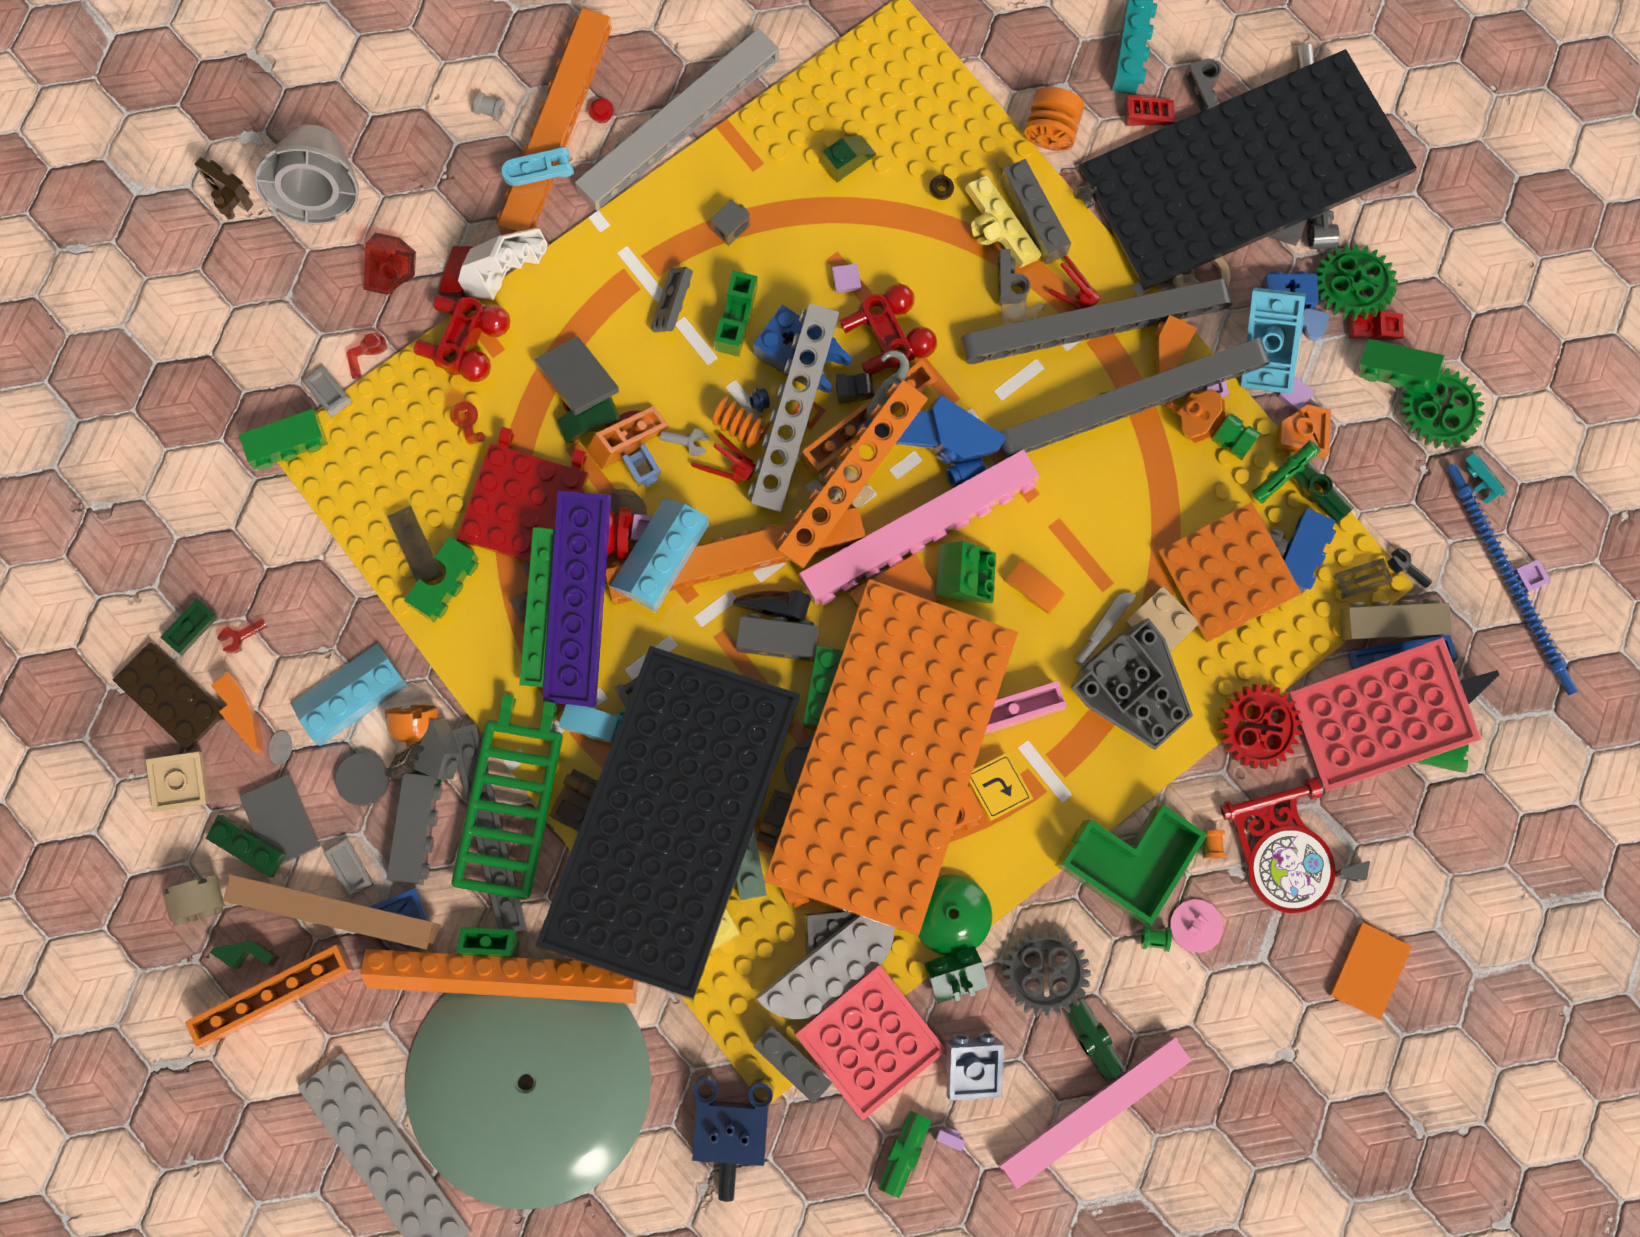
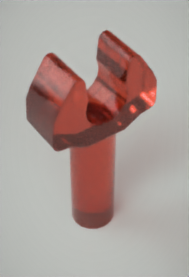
[217,618,268,654]

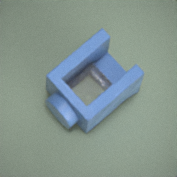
[622,444,661,488]

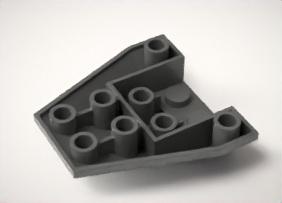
[1071,618,1193,750]

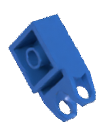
[753,305,852,394]

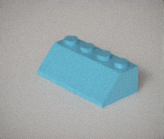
[610,498,709,613]
[290,643,408,746]

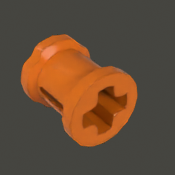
[1202,830,1227,859]

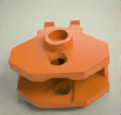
[1165,389,1226,444]

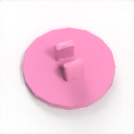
[1170,899,1223,953]

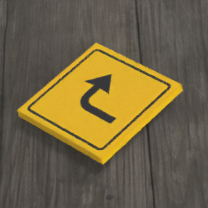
[969,752,1033,821]

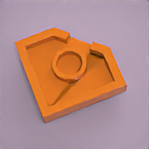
[1277,404,1331,459]

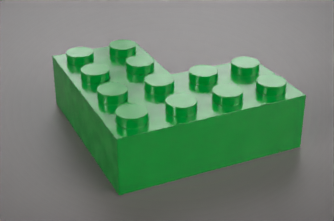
[1055,805,1207,925]

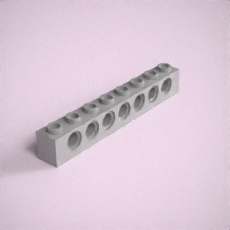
[748,303,839,513]

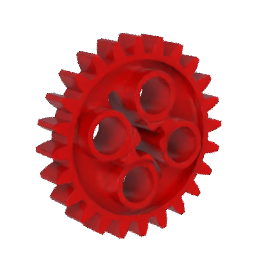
[1217,684,1303,769]

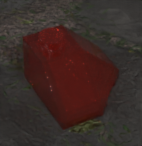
[364,232,416,295]

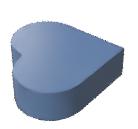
[1303,308,1330,341]

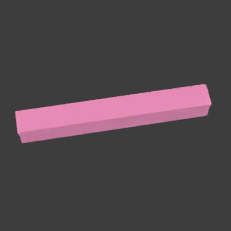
[985,681,1067,735]
[997,1037,1192,1189]

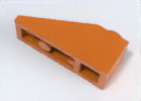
[1154,315,1197,375]
[586,406,668,470]

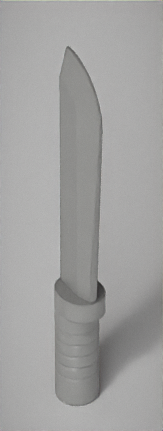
[1074,593,1136,667]

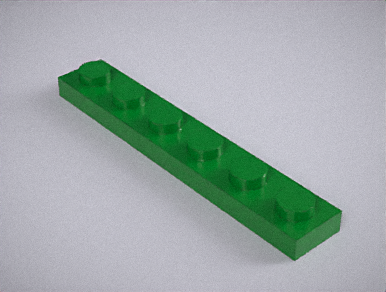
[519,527,555,687]

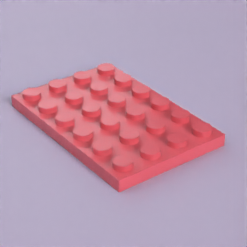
[1290,638,1482,792]

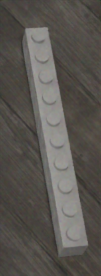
[575,28,779,211]

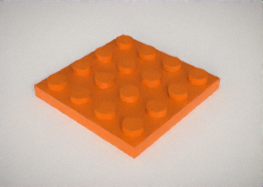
[1159,502,1302,643]

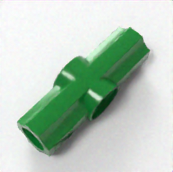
[878,1111,932,1198]

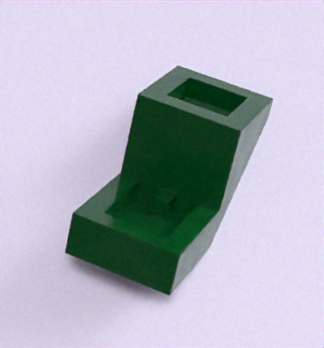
[557,397,620,443]
[210,941,280,969]

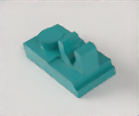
[1466,452,1509,504]

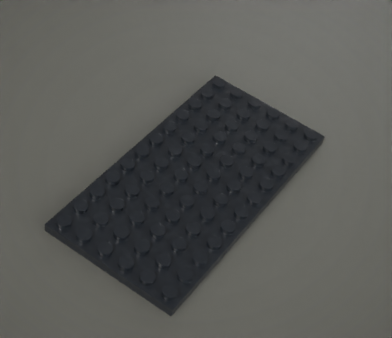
[1079,49,1417,291]
[535,646,800,1001]

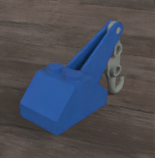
[856,350,1006,464]

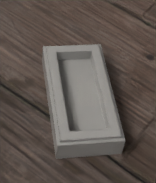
[303,366,352,417]
[323,838,374,898]

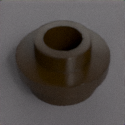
[929,175,954,200]

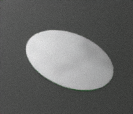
[268,731,292,765]

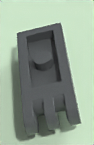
[651,267,693,333]

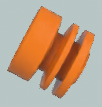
[1024,87,1085,151]

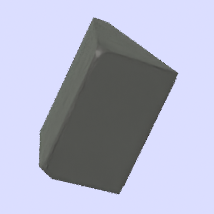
[1335,861,1370,883]

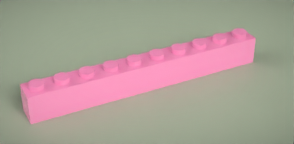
[799,449,1039,605]

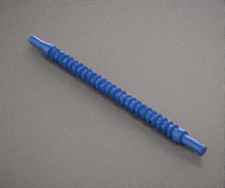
[1446,463,1578,696]

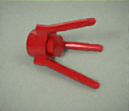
[1048,256,1101,310]
[691,433,757,484]

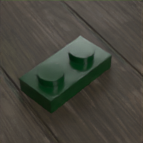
[160,599,218,656]

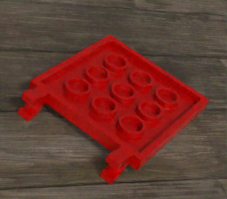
[456,427,589,563]

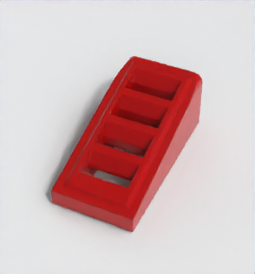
[1124,96,1176,126]

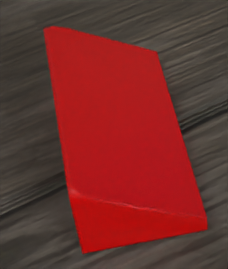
[438,246,473,298]

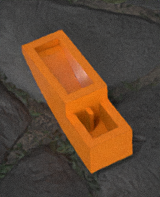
[211,672,263,755]

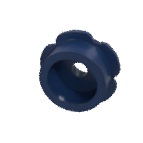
[749,387,770,412]

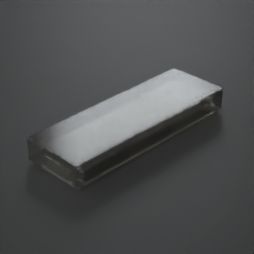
[387,506,443,583]

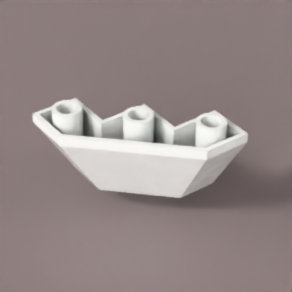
[458,228,548,300]

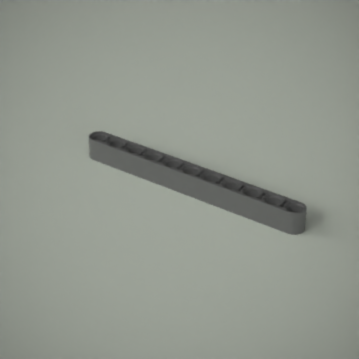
[960,279,1233,364]
[1000,338,1270,459]

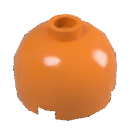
[385,705,439,747]

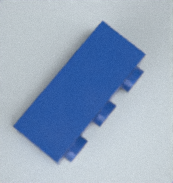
[1283,508,1336,593]

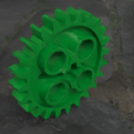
[1315,244,1398,321]
[1400,368,1485,449]

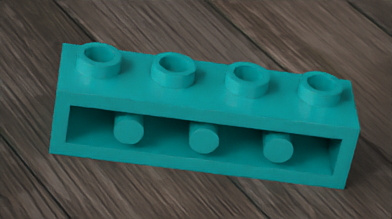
[1112,0,1157,95]

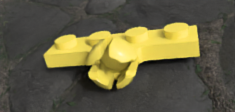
[965,176,1042,268]

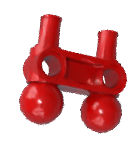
[839,283,937,375]
[414,295,511,382]

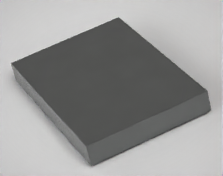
[534,336,619,416]
[239,774,321,865]

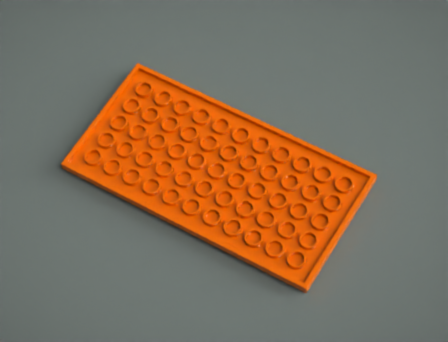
[763,579,1018,936]

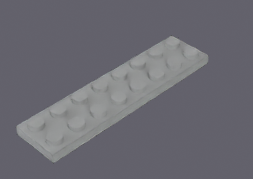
[297,1053,472,1237]

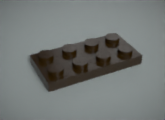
[112,642,223,751]

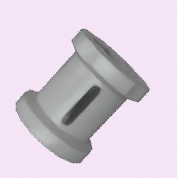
[473,92,505,121]

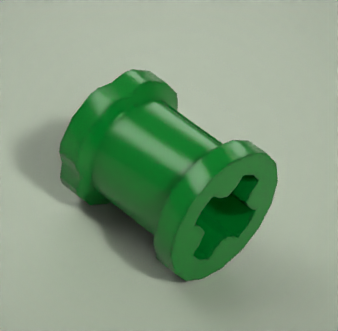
[1141,926,1172,952]

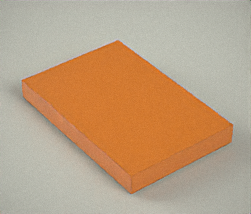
[849,554,943,608]
[1329,922,1412,1020]

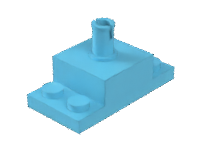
[1241,288,1306,394]

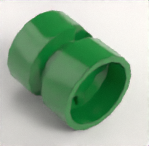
[1212,413,1261,460]

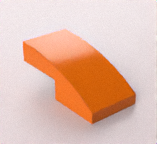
[1005,560,1065,614]

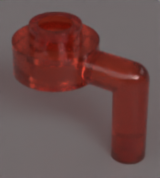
[346,333,387,379]
[450,401,485,445]

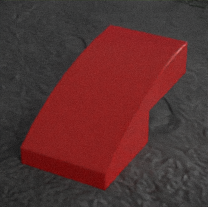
[1348,311,1404,340]

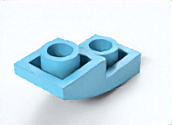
[558,704,619,743]

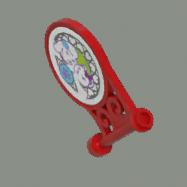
[1220,777,1336,914]

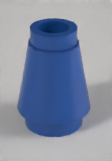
[946,458,986,487]

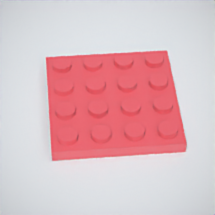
[794,964,945,1121]

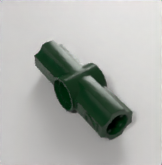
[1291,462,1354,524]
[1063,998,1126,1082]

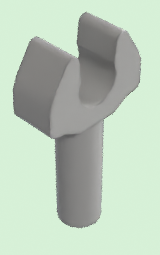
[660,429,709,457]

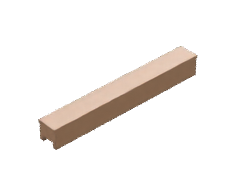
[223,874,441,951]

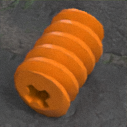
[712,396,770,448]

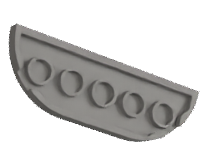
[755,915,895,1019]

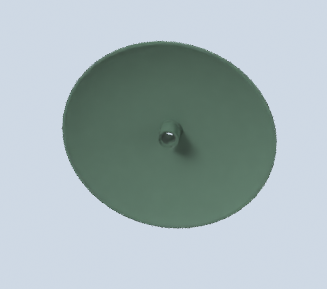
[405,958,651,1209]

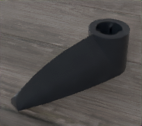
[733,590,811,623]

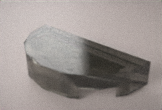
[608,489,647,517]

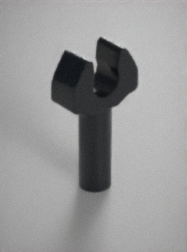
[1387,548,1432,588]

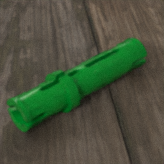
[1252,439,1321,503]

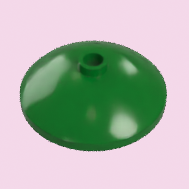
[918,875,992,956]

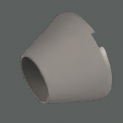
[255,125,359,224]

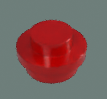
[589,98,614,123]

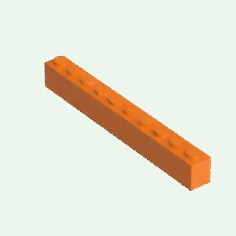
[496,8,612,235]
[606,506,866,605]
[360,949,638,1004]

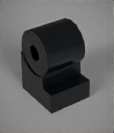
[836,373,875,404]

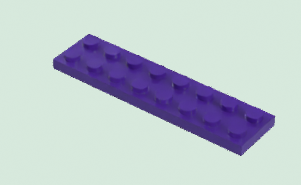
[543,491,611,707]

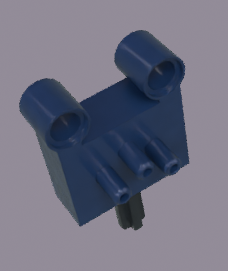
[692,1074,774,1202]

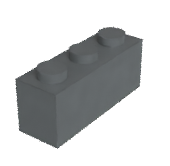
[736,614,819,662]
[753,1026,832,1104]

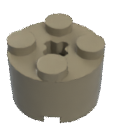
[162,875,225,926]

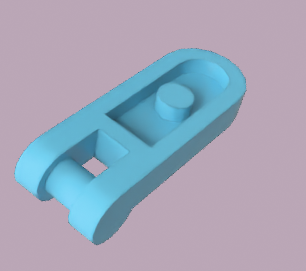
[502,148,574,186]

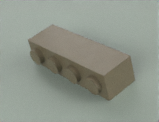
[1340,598,1452,641]

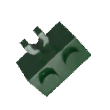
[924,947,988,1004]

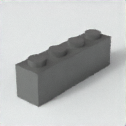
[1000,159,1071,265]
[386,773,442,885]

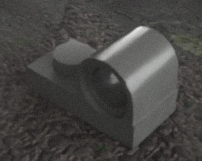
[1185,59,1221,111]
[998,249,1030,306]

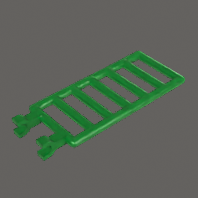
[451,694,563,900]

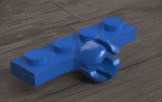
[1347,635,1458,670]

